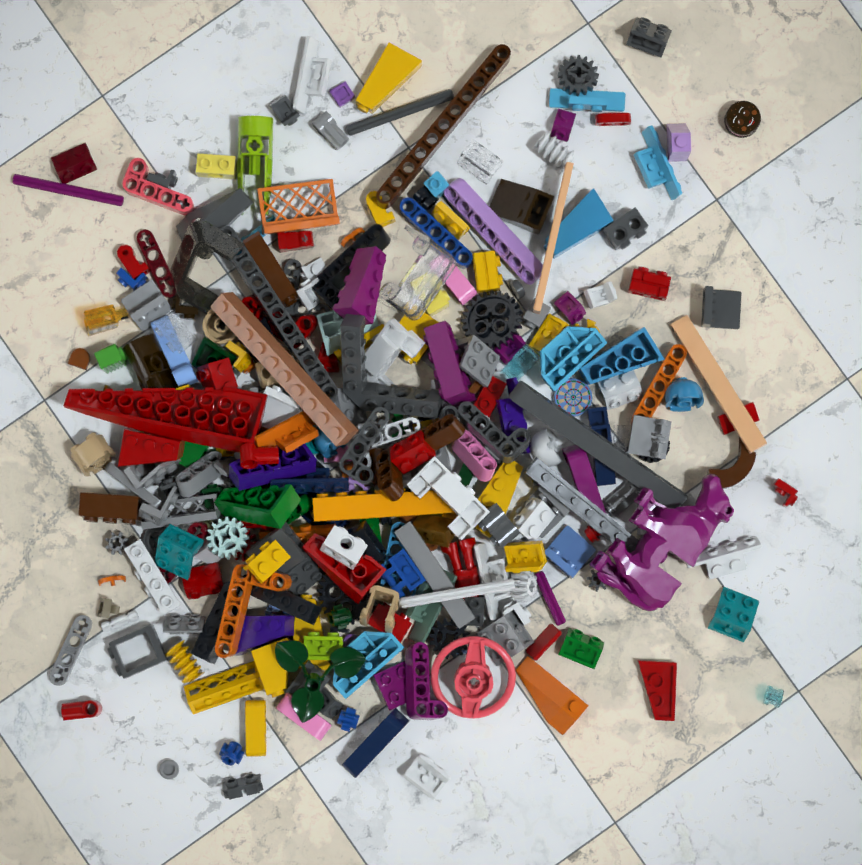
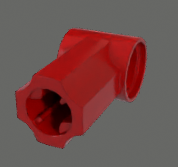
[239,443,279,469]
[61,700,102,721]

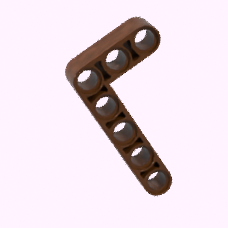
[376,414,465,501]

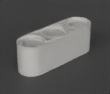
[176,451,223,497]

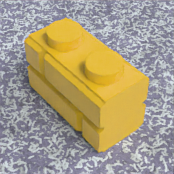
[472,251,503,294]

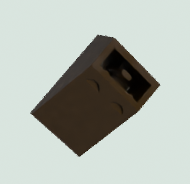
[489,179,555,235]

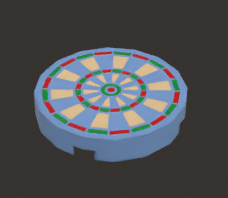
[554,379,592,417]

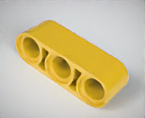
[245,700,266,757]

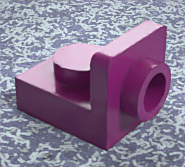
[554,291,586,325]

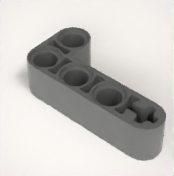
[458,401,530,463]
[339,407,390,485]

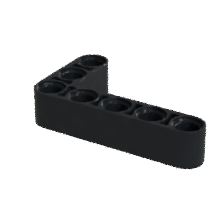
[312,224,391,319]

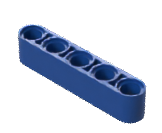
[400,197,473,269]

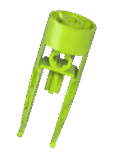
[237,116,273,216]

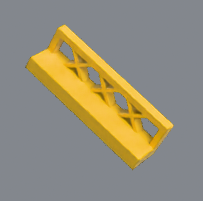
[183,661,264,715]

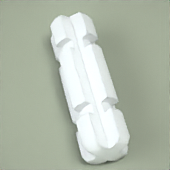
[101,611,139,632]

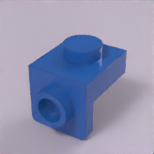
[116,268,148,290]

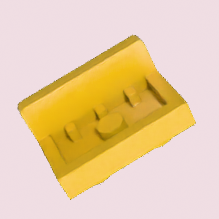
[431,201,470,240]
[243,539,291,584]
[504,541,547,573]

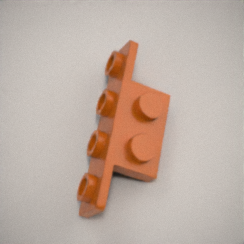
[254,410,319,453]

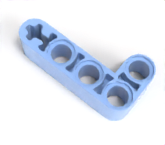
[150,315,199,387]

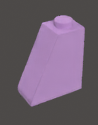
[666,123,691,162]

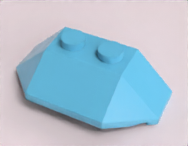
[540,326,607,392]
[333,631,404,699]

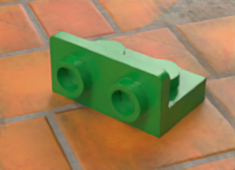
[558,628,604,669]

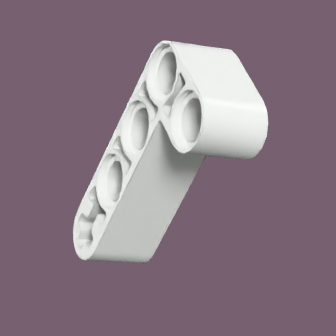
[348,417,421,471]

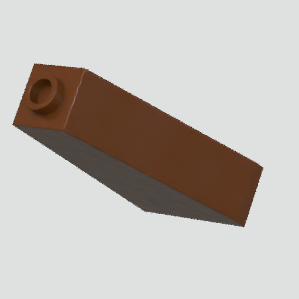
[242,231,299,307]

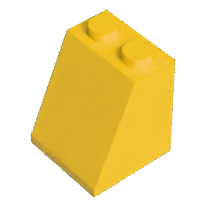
[251,638,291,698]

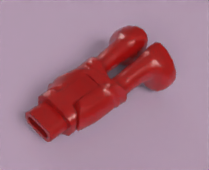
[440,537,480,601]

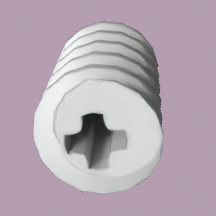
[533,131,575,172]

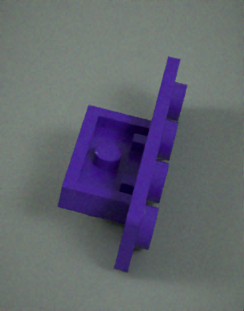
[496,377,531,454]

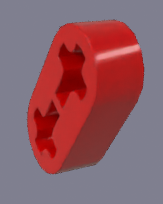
[595,113,631,126]

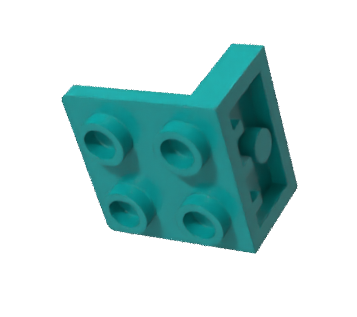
[154,524,204,580]
[708,587,759,643]

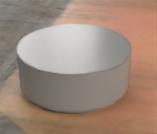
[159,760,179,779]

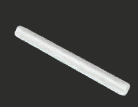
[400,579,515,608]

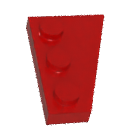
[638,661,677,721]

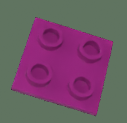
[373,661,420,711]

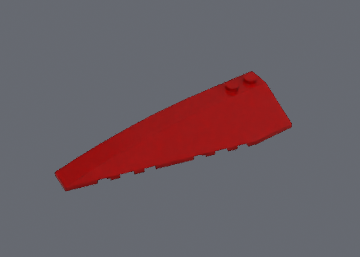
[63,387,268,452]

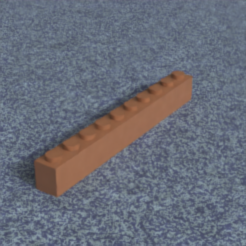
[210,292,359,447]

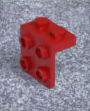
[196,358,239,390]

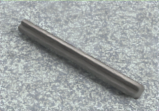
[346,89,454,136]

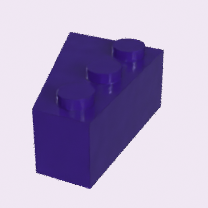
[231,616,294,656]

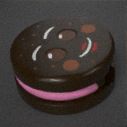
[724,101,761,138]

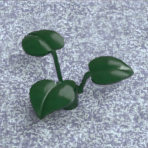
[275,640,366,723]

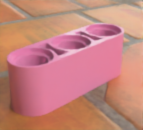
[428,251,478,306]
[451,430,497,482]
[276,693,332,741]

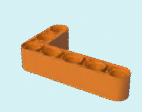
[215,564,292,658]

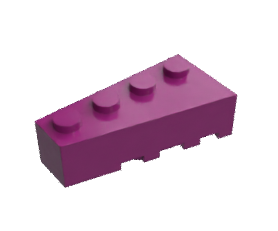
[332,246,386,325]
[423,321,476,407]

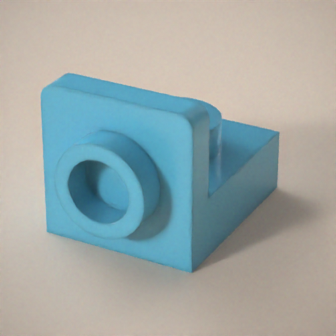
[424,171,449,198]

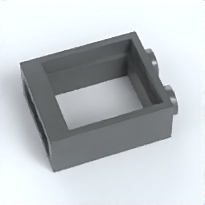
[107,624,168,679]

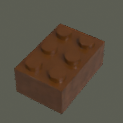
[78,492,143,525]

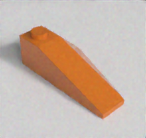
[516,656,589,735]

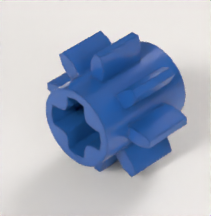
[337,707,360,732]
[219,741,245,766]

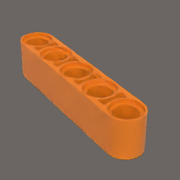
[631,344,687,425]

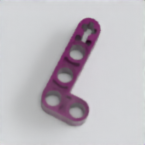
[562,444,606,513]
[405,642,448,720]

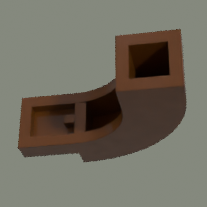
[707,437,756,489]

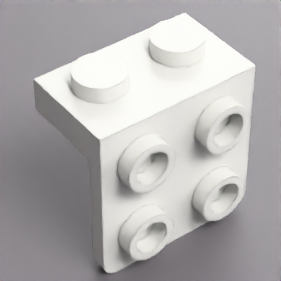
[262,385,303,429]

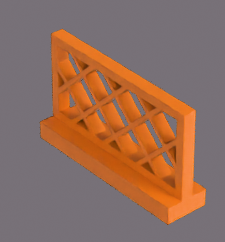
[257,179,340,235]

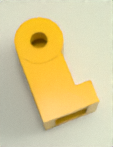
[366,191,396,227]

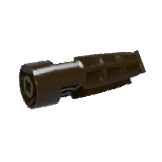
[123,333,179,390]

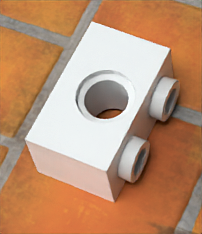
[320,525,368,570]

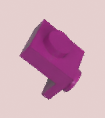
[550,108,576,142]
[494,335,527,365]

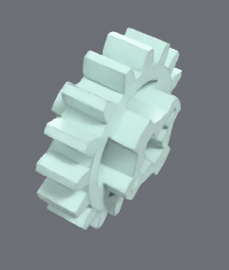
[206,517,249,560]

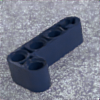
[342,708,409,778]

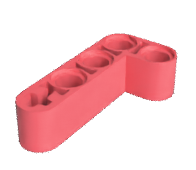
[122,158,195,216]

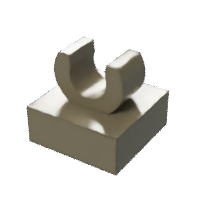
[98,598,120,619]

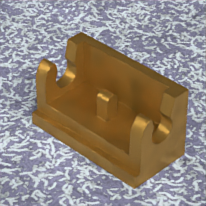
[413,515,455,548]

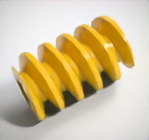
[165,640,205,683]

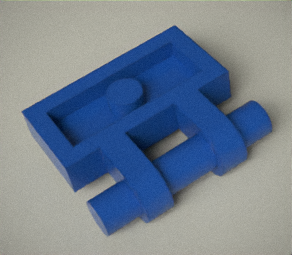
[381,549,426,599]

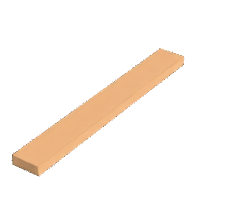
[533,162,574,314]
[670,315,767,454]

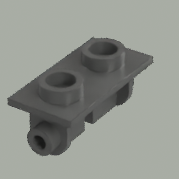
[222,774,264,800]

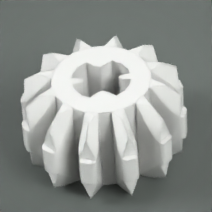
[510,571,538,602]

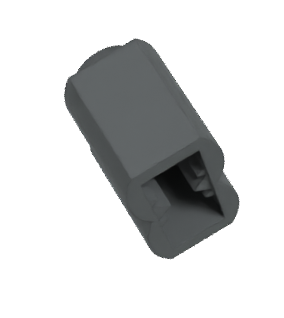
[478,503,520,548]

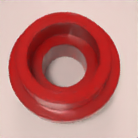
[584,525,601,543]

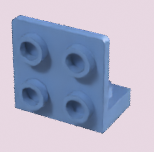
[545,525,596,579]

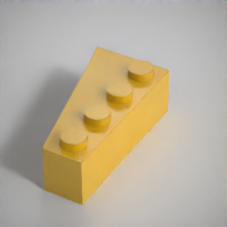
[474,461,523,538]

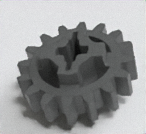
[557,55,599,96]

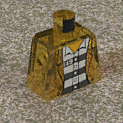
[83,305,128,336]

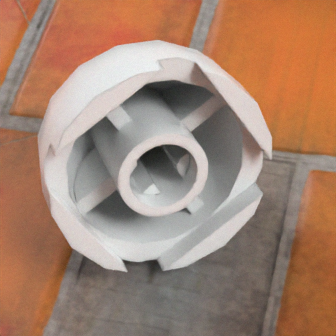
[529,428,564,467]

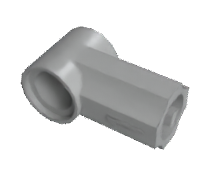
[312,111,349,150]

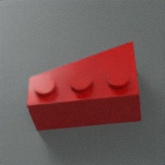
[118,427,185,467]

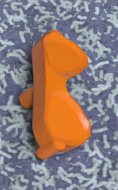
[340,228,365,248]
[98,575,126,586]

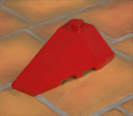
[302,534,386,604]

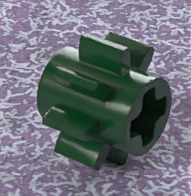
[328,604,352,630]

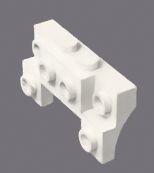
[364,318,425,386]
[407,456,490,540]

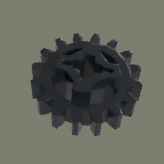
[429,618,470,659]

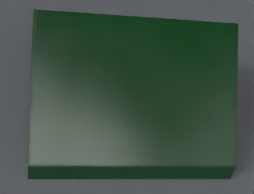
[191,337,238,370]

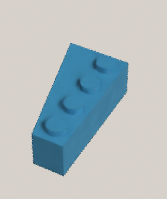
[578,327,665,385]

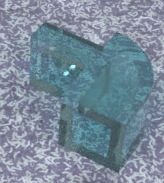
[502,343,540,381]

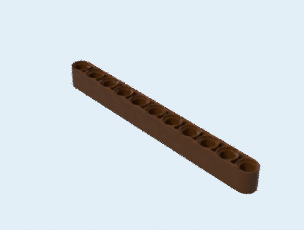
[376,44,511,209]

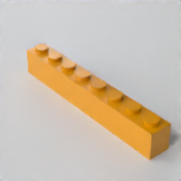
[313,489,455,522]

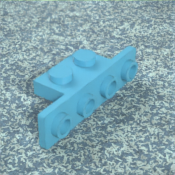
[549,88,625,112]
[634,125,682,200]

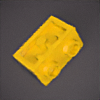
[529,313,569,352]

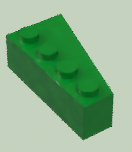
[214,484,301,529]

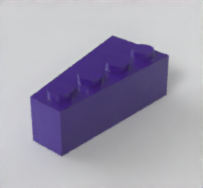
[229,444,317,491]

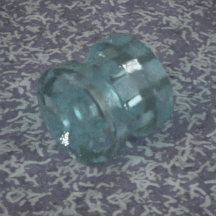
[763,685,784,708]

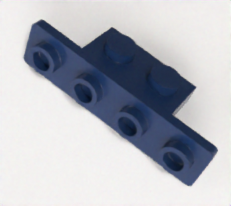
[270,468,349,494]

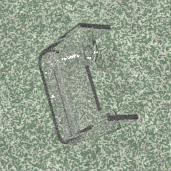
[377,225,456,320]

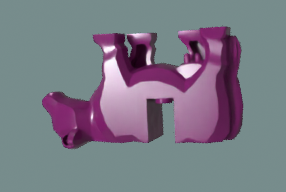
[590,474,734,611]

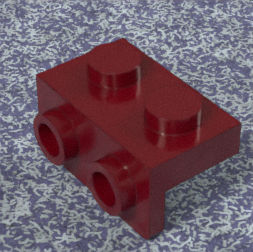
[51,142,97,184]

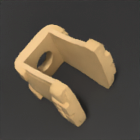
[359,585,399,633]

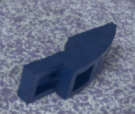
[587,406,616,486]

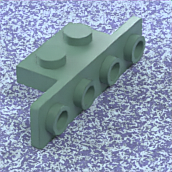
[405,570,457,643]

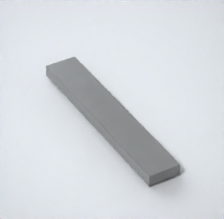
[394,521,476,629]

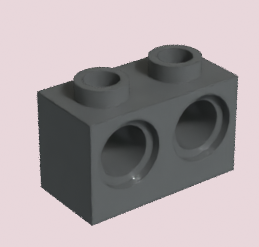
[603,207,649,250]

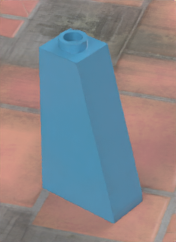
[543,189,614,259]

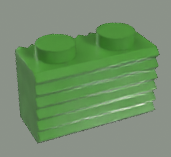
[94,344,128,374]

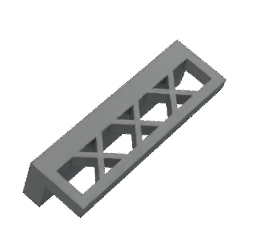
[141,493,221,530]

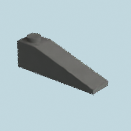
[176,188,253,255]

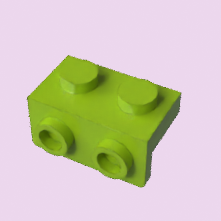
[303,632,343,660]

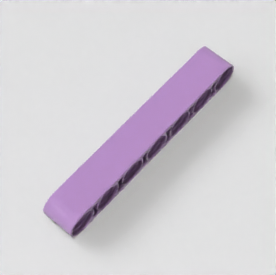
[444,178,543,285]

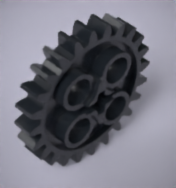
[461,290,524,350]
[317,574,378,625]

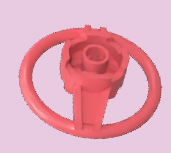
[431,636,516,719]

